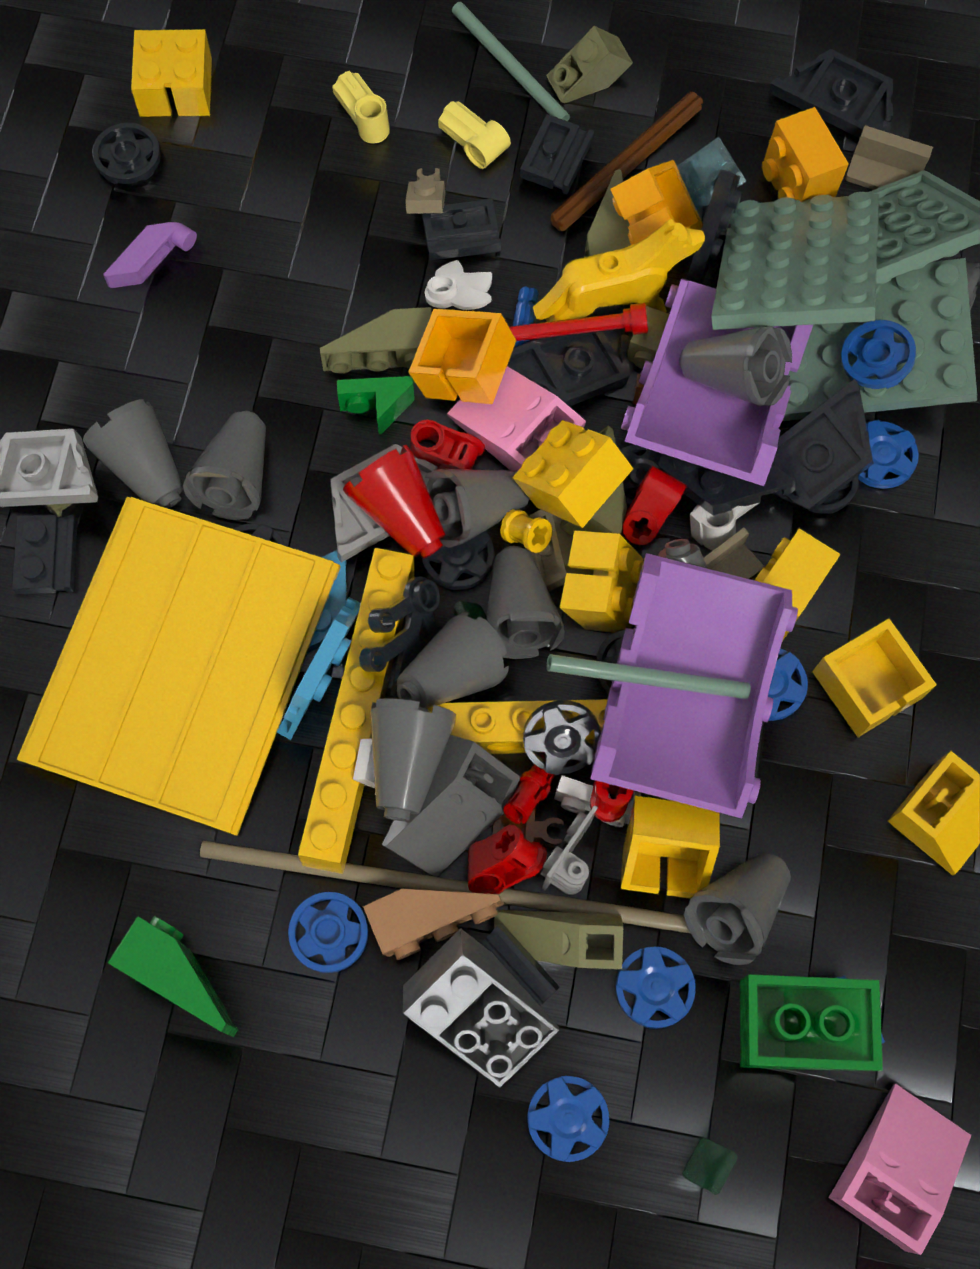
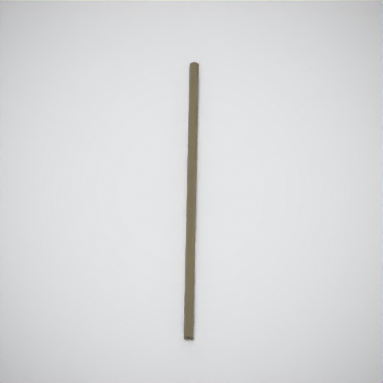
[200,841,690,933]

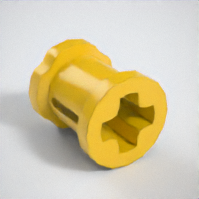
[500,509,552,553]

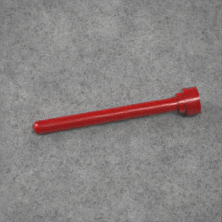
[509,303,648,341]

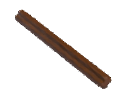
[550,91,703,232]

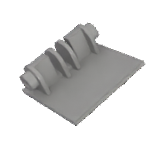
[541,805,598,895]

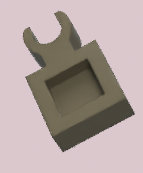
[405,168,445,214]

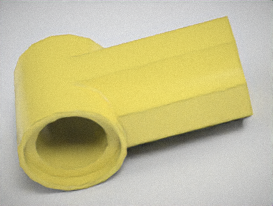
[332,71,390,143]
[438,101,511,169]

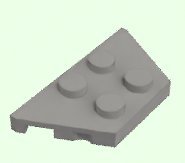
[0,429,98,507]
[331,444,438,563]

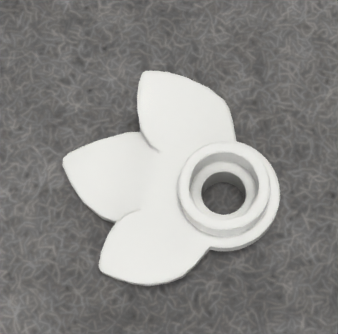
[425,260,492,310]

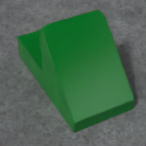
[337,376,414,435]

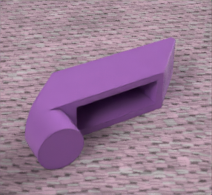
[103,222,197,288]

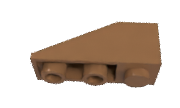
[363,889,504,960]

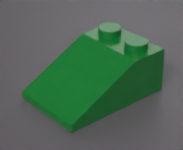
[108,916,238,1037]
[740,974,883,1071]

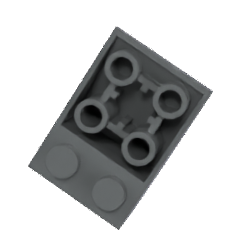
[382,735,521,877]
[403,928,559,1087]

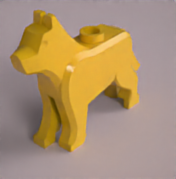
[533,218,705,322]

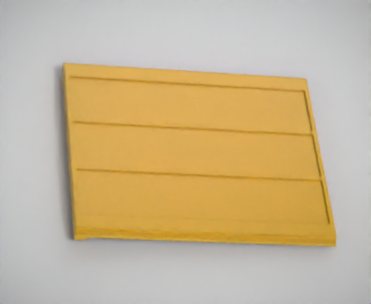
[17,497,341,836]

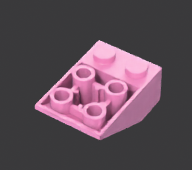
[447,366,586,471]
[829,1084,971,1255]

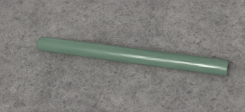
[452,2,570,121]
[546,654,751,699]

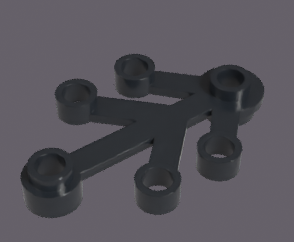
[359,577,440,699]

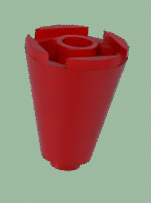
[343,445,446,559]

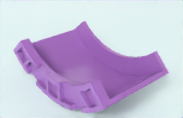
[621,278,814,486]
[590,553,798,819]

